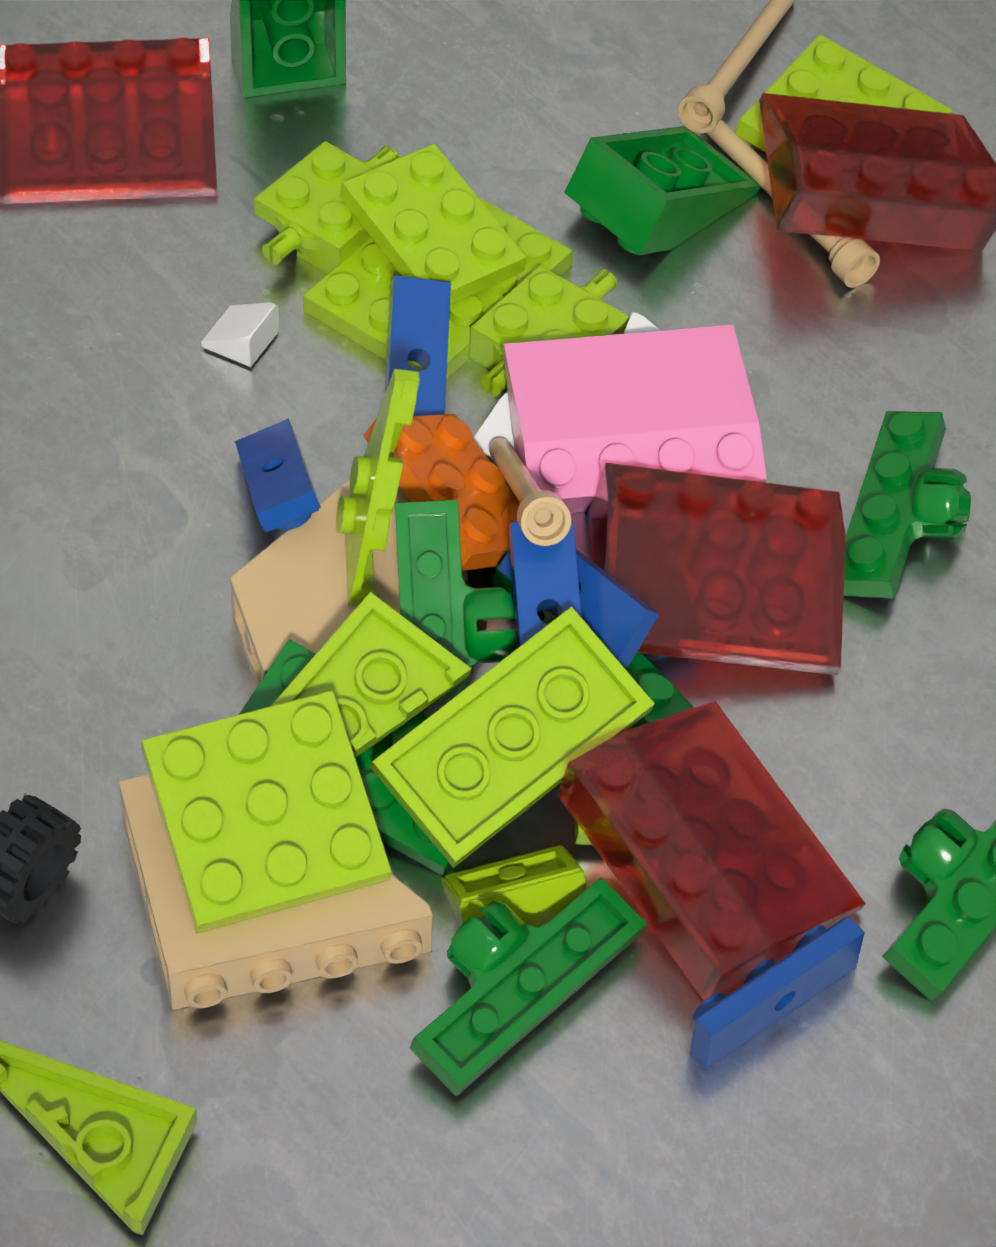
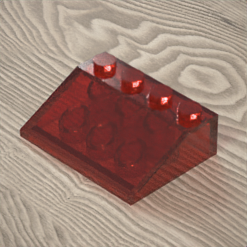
[0,38,217,204]
[759,93,996,251]
[589,463,846,675]
[558,701,866,1001]

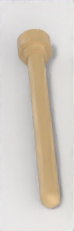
[678,0,795,133]
[706,119,880,288]
[489,438,571,546]

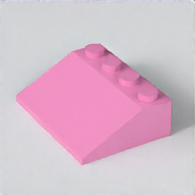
[503,325,767,513]

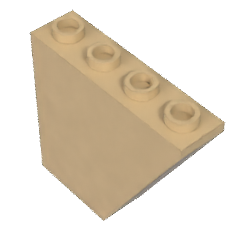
[230,480,487,686]
[119,774,433,1011]

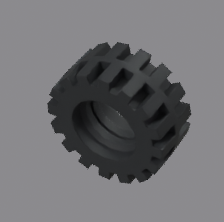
[0,795,81,924]

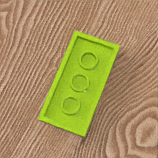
[371,606,655,868]

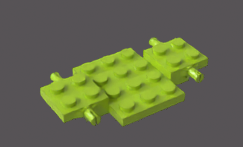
[254,141,630,396]

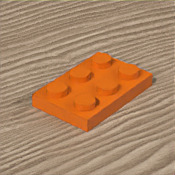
[363,414,520,571]

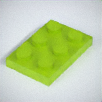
[340,143,527,304]

